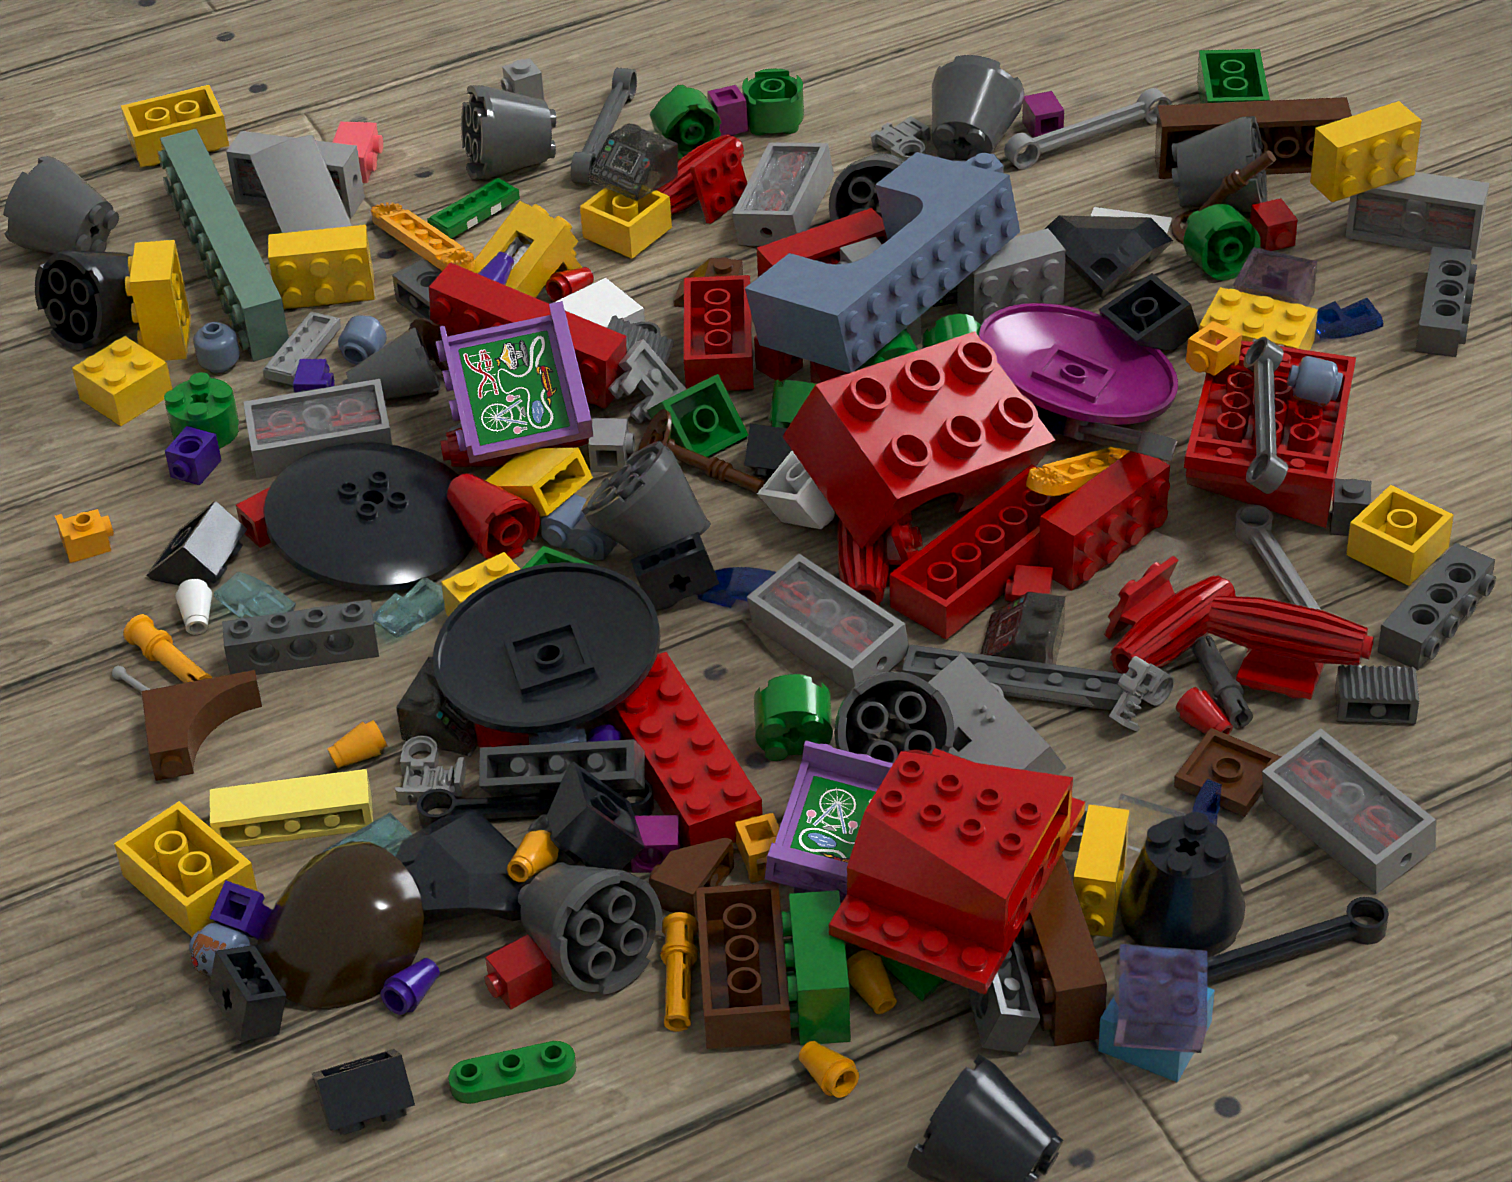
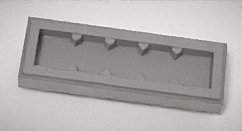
[263,312,341,385]

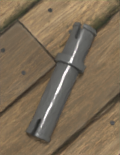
[1191,636,1253,728]

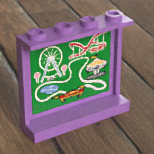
[436,301,594,463]
[765,741,893,900]

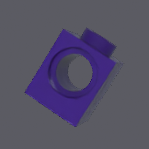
[165,426,222,485]

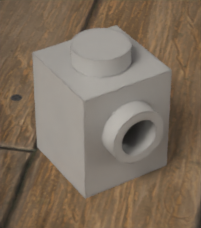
[500,58,545,101]
[588,418,635,472]

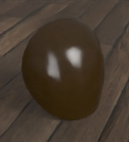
[256,841,424,1009]

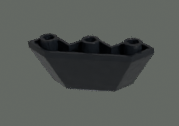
[1043,215,1173,299]
[396,810,540,925]

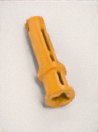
[123,614,212,683]
[661,912,698,1032]

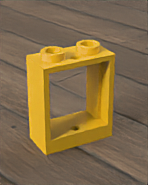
[1073,804,1129,937]

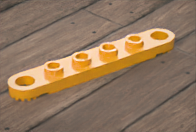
[371,202,475,271]
[1026,447,1129,496]

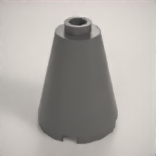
[342,327,441,400]

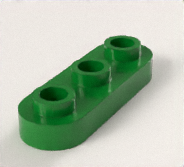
[448,1041,577,1104]

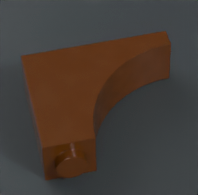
[142,670,262,781]

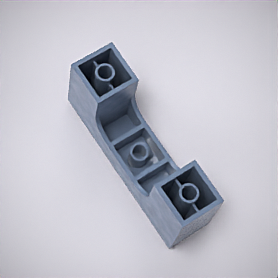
[745,152,1020,373]

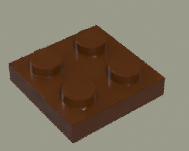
[1174,728,1282,817]

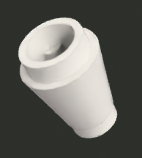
[175,579,212,635]

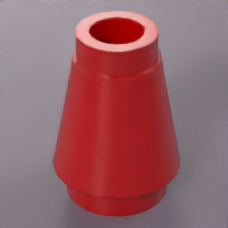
[546,267,594,302]
[1175,687,1233,735]

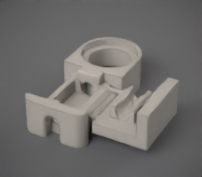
[871,116,931,161]
[1109,656,1175,732]
[395,736,466,805]

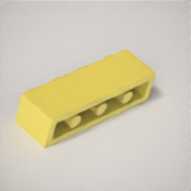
[210,769,374,848]

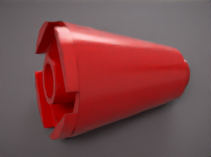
[447,473,540,560]

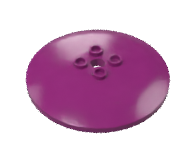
[978,303,1178,425]

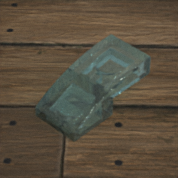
[213,572,296,618]
[373,576,445,638]

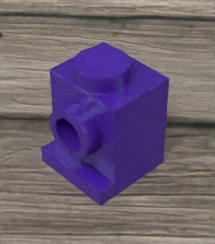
[293,359,335,393]
[210,880,272,940]

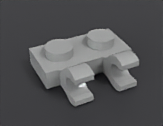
[608,339,686,424]

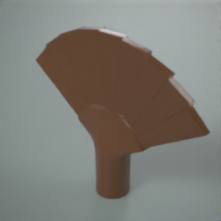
[408,318,449,371]

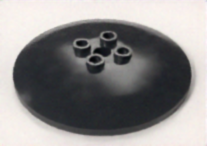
[264,443,474,592]
[433,562,660,733]

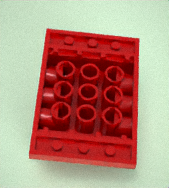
[1184,339,1356,528]
[829,748,1085,994]

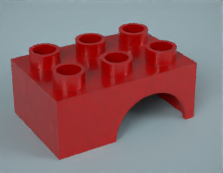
[782,331,1056,549]

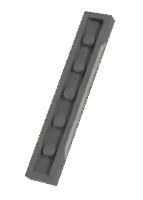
[902,645,1128,710]

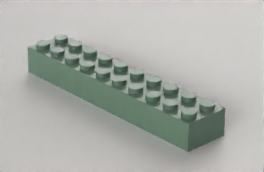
[158,129,289,362]

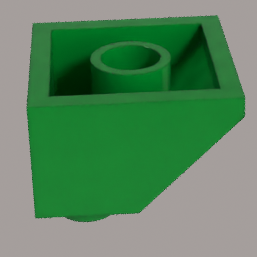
[647,374,749,457]

